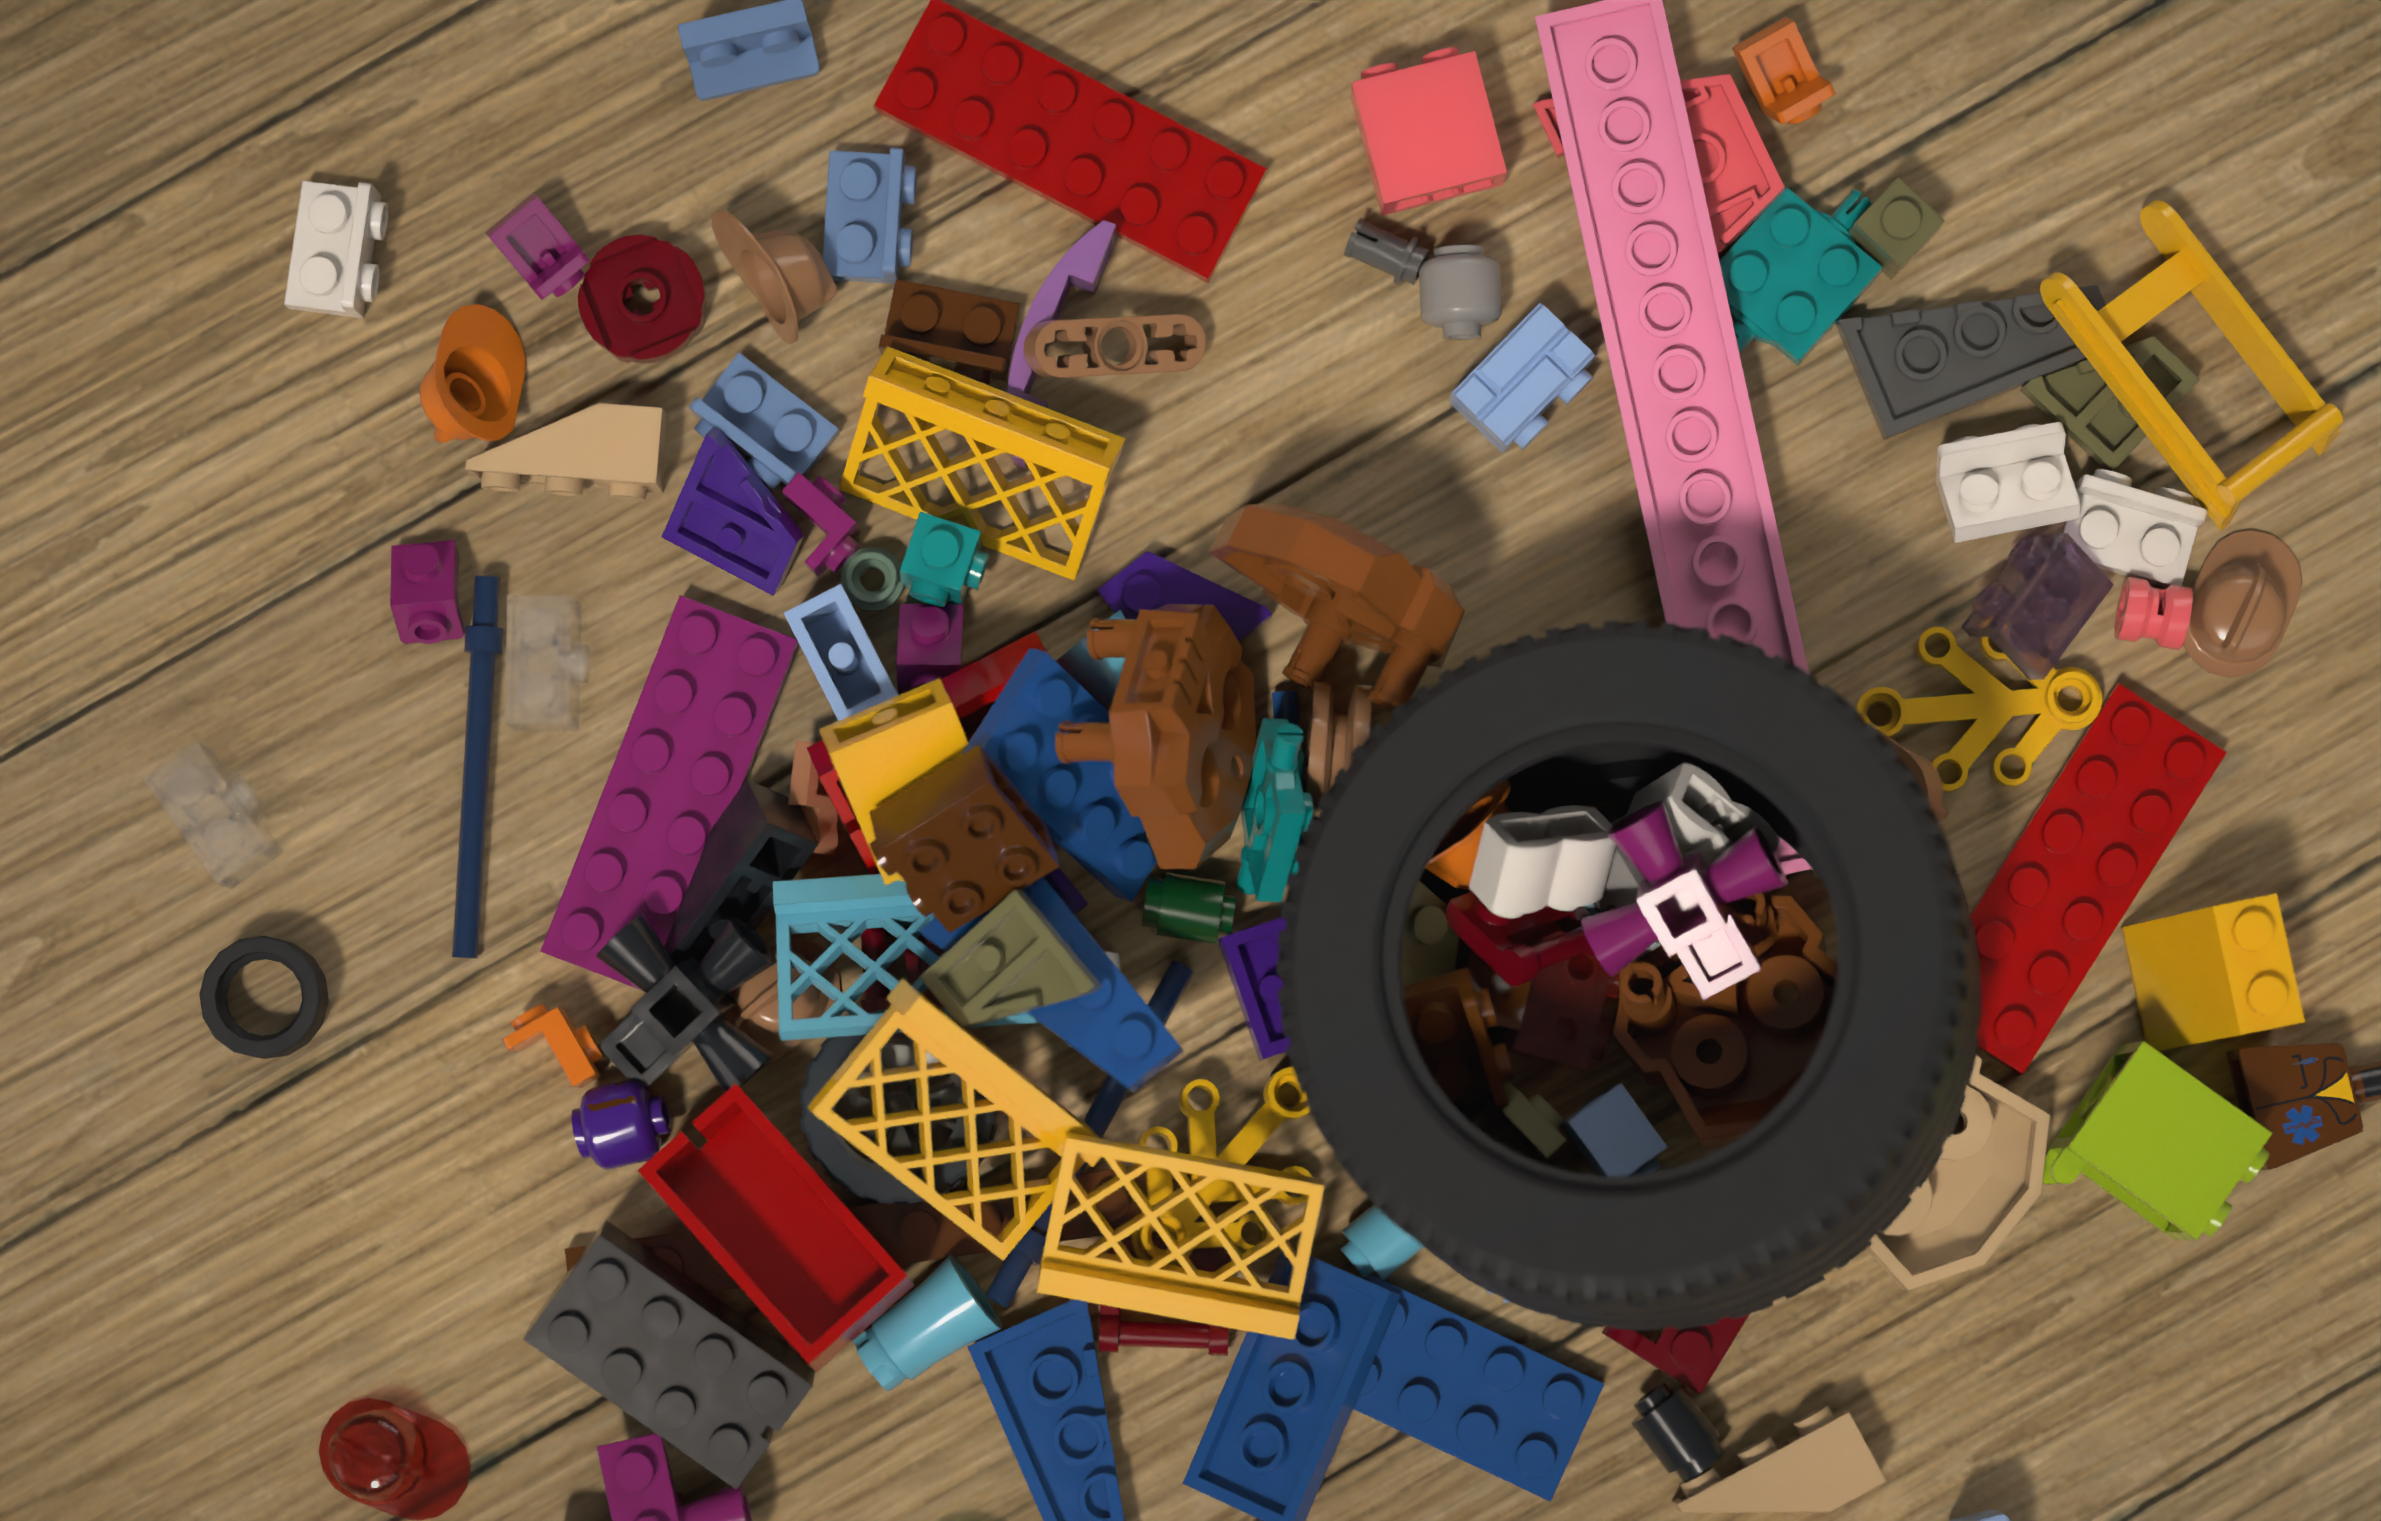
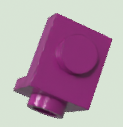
[485,192,590,300]
[782,472,861,577]
[390,540,464,644]
[896,604,965,695]

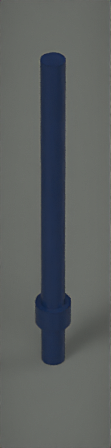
[452,576,504,959]
[985,961,1194,1308]

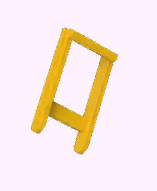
[2040,200,2343,531]

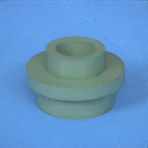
[841,547,904,612]

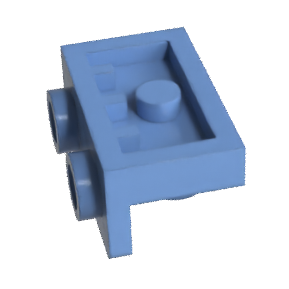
[677,0,820,101]
[822,147,917,284]
[689,353,841,490]

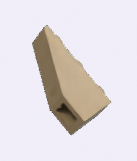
[465,403,669,501]
[1672,1405,1887,1513]

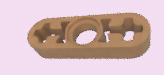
[1024,314,1206,378]

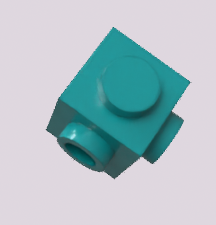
[900,512,990,607]

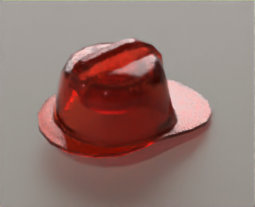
[318,1398,471,1521]

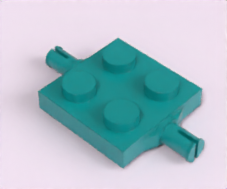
[1720,187,1883,366]
[1236,718,1313,902]

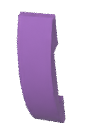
[1007,220,1117,470]

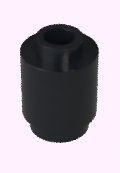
[1631,1382,1725,1482]

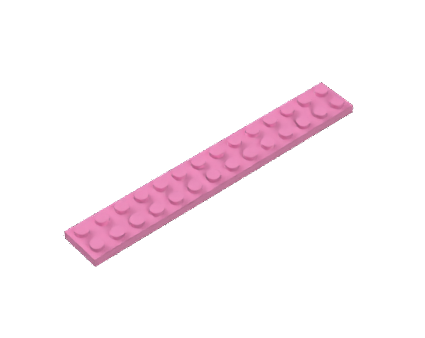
[1535,0,1812,875]

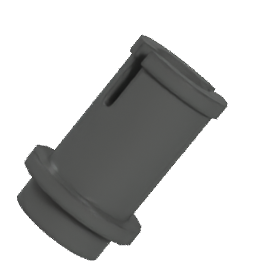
[1344,218,1430,286]

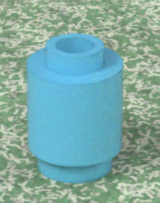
[1340,1205,1423,1281]

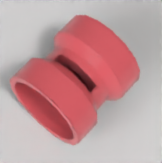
[2114,577,2193,650]

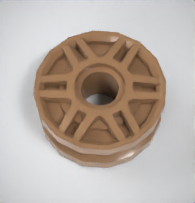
[1304,682,1373,817]

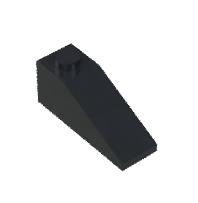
[664,779,819,965]

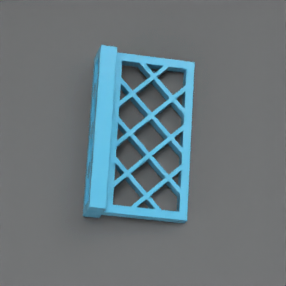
[773,874,1038,1041]

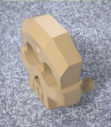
[1866,1055,2050,1291]

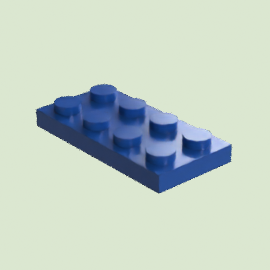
[961,648,1157,902]
[1182,1249,1401,1521]
[1353,1274,1604,1502]

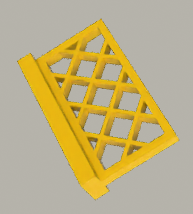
[839,346,1125,581]
[807,978,1101,1260]
[1037,1132,1325,1340]

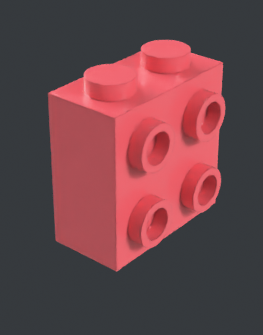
[1350,47,1507,216]

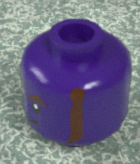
[571,1080,671,1170]

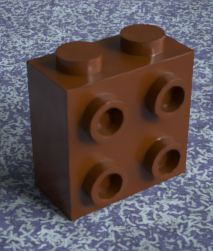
[869,744,1060,933]

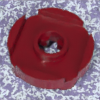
[578,234,707,364]

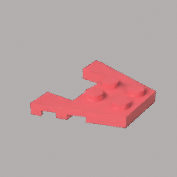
[1532,74,1785,255]

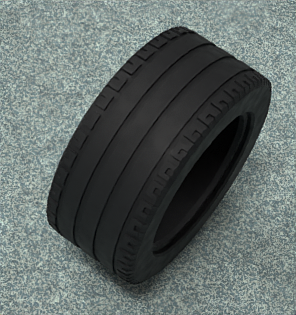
[1277,621,1982,1330]

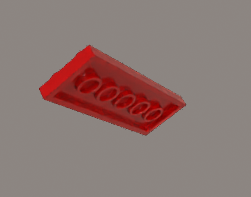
[873,0,1267,284]
[1970,683,2227,1075]

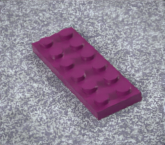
[540,595,800,991]

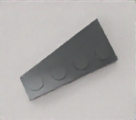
[1835,285,2122,440]

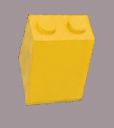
[2121,893,2305,1051]

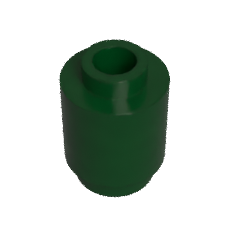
[1142,872,1237,944]

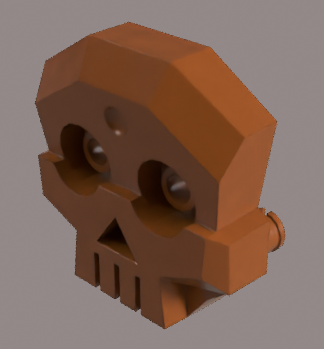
[1209,504,1465,712]
[1055,604,1256,869]
[1613,893,1838,1149]

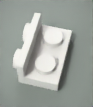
[284,181,388,318]
[1936,422,2081,543]
[2054,469,2208,588]

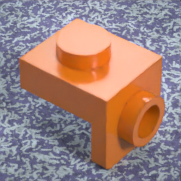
[1732,17,1836,124]
[502,1003,605,1088]

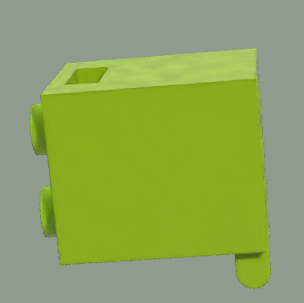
[2042,1041,2272,1240]

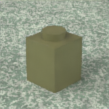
[1849,177,1945,280]

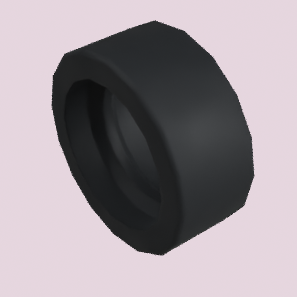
[199,936,329,1059]

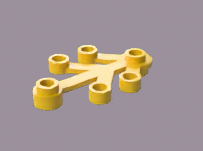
[1854,621,2102,793]
[1131,1067,1312,1266]

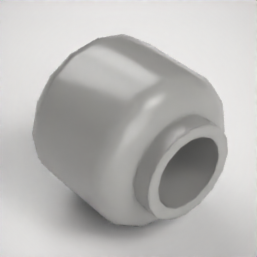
[1419,245,1502,340]

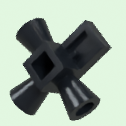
[596,913,777,1093]

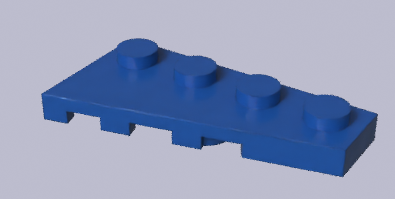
[919,877,1184,1093]
[967,1299,1125,1521]

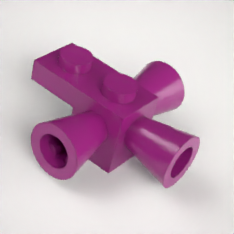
[1581,800,1787,1000]
[597,1433,752,1521]

